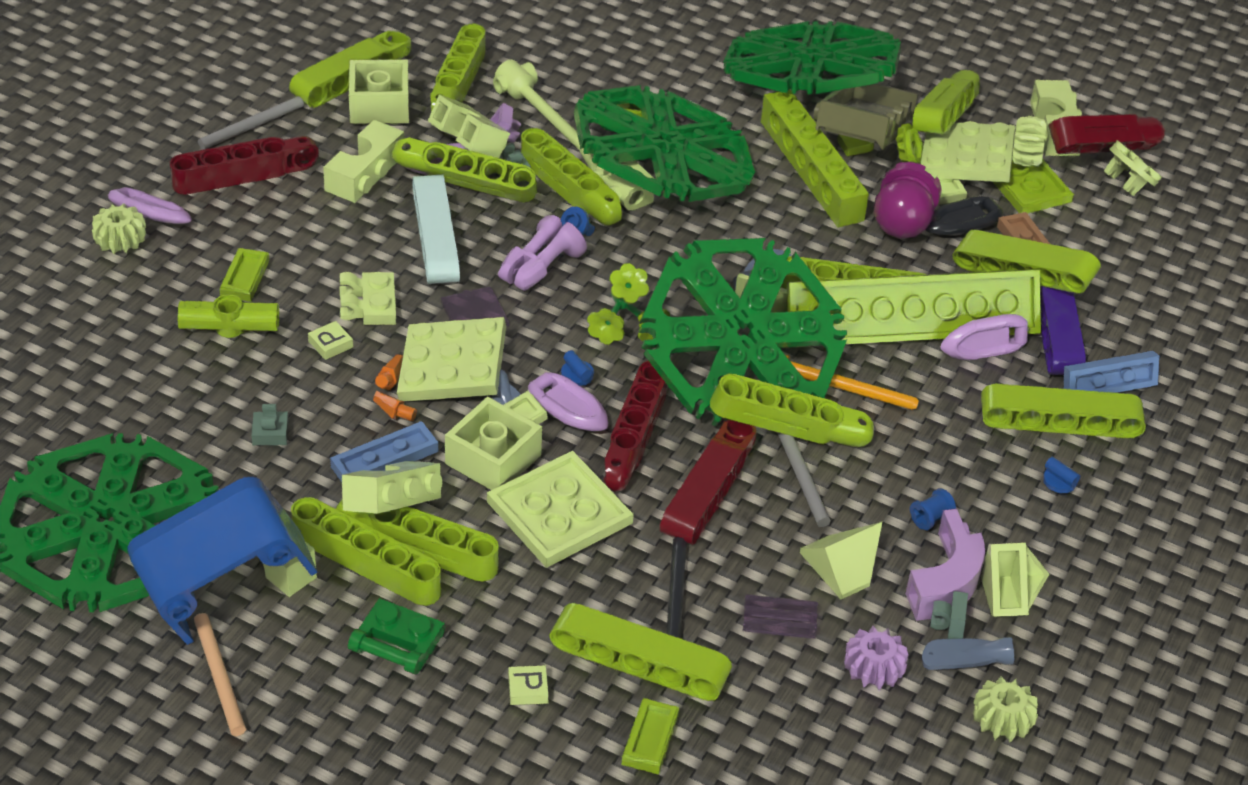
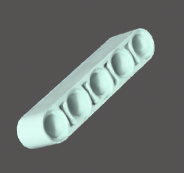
[413,174,460,284]

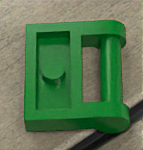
[348,598,445,675]

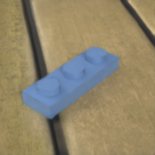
[1064,351,1159,393]
[330,421,439,482]

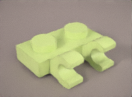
[340,272,396,325]

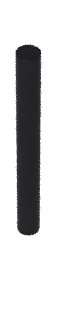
[666,537,687,639]

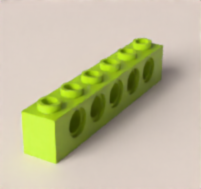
[761,89,869,228]

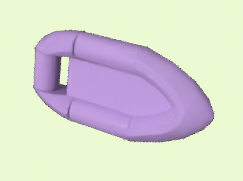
[108,187,191,224]
[940,314,1028,360]
[528,372,609,431]

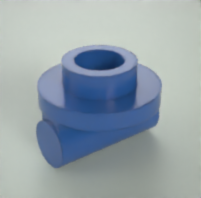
[561,207,595,236]
[561,350,594,386]
[1043,457,1081,493]

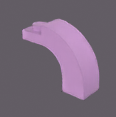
[906,509,985,621]

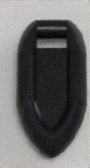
[925,196,1003,236]

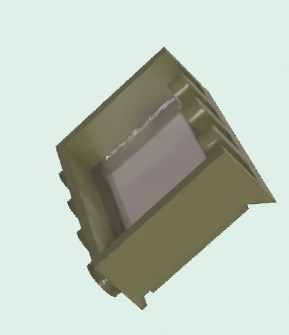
[814,84,919,150]

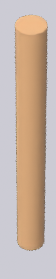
[194,613,246,736]

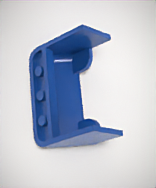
[127,477,318,645]

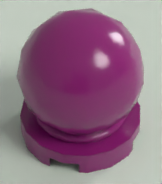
[873,162,942,239]

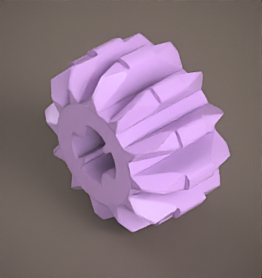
[844,626,908,690]

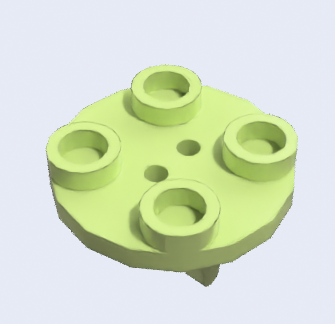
[1104,140,1162,196]

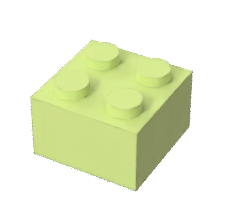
[349,60,409,125]
[445,396,542,490]

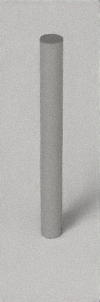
[198,96,304,150]
[777,432,830,527]

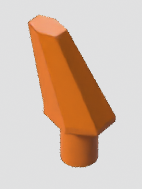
[375,354,403,390]
[373,391,417,422]

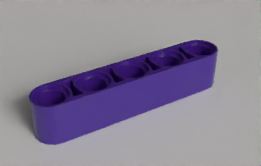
[1040,286,1086,376]

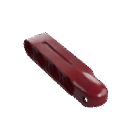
[1048,114,1165,154]
[170,136,319,195]
[603,361,667,492]
[660,419,757,545]

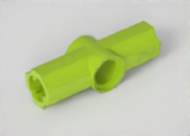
[177,294,280,338]

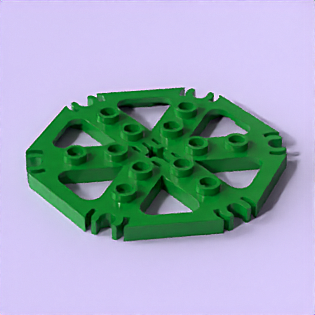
[724,21,901,94]
[574,85,755,202]
[639,238,847,427]
[0,433,219,612]

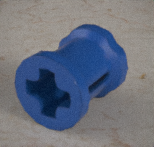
[909,488,956,531]

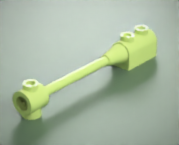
[493,60,654,211]

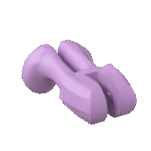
[498,215,587,291]

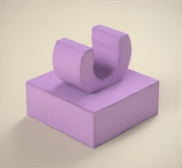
[490,103,521,143]

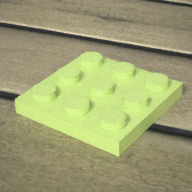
[921,121,1015,182]
[397,317,506,401]
[487,451,634,568]

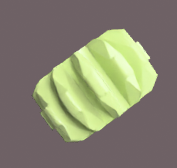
[1012,116,1047,167]
[92,203,146,254]
[973,676,1038,742]

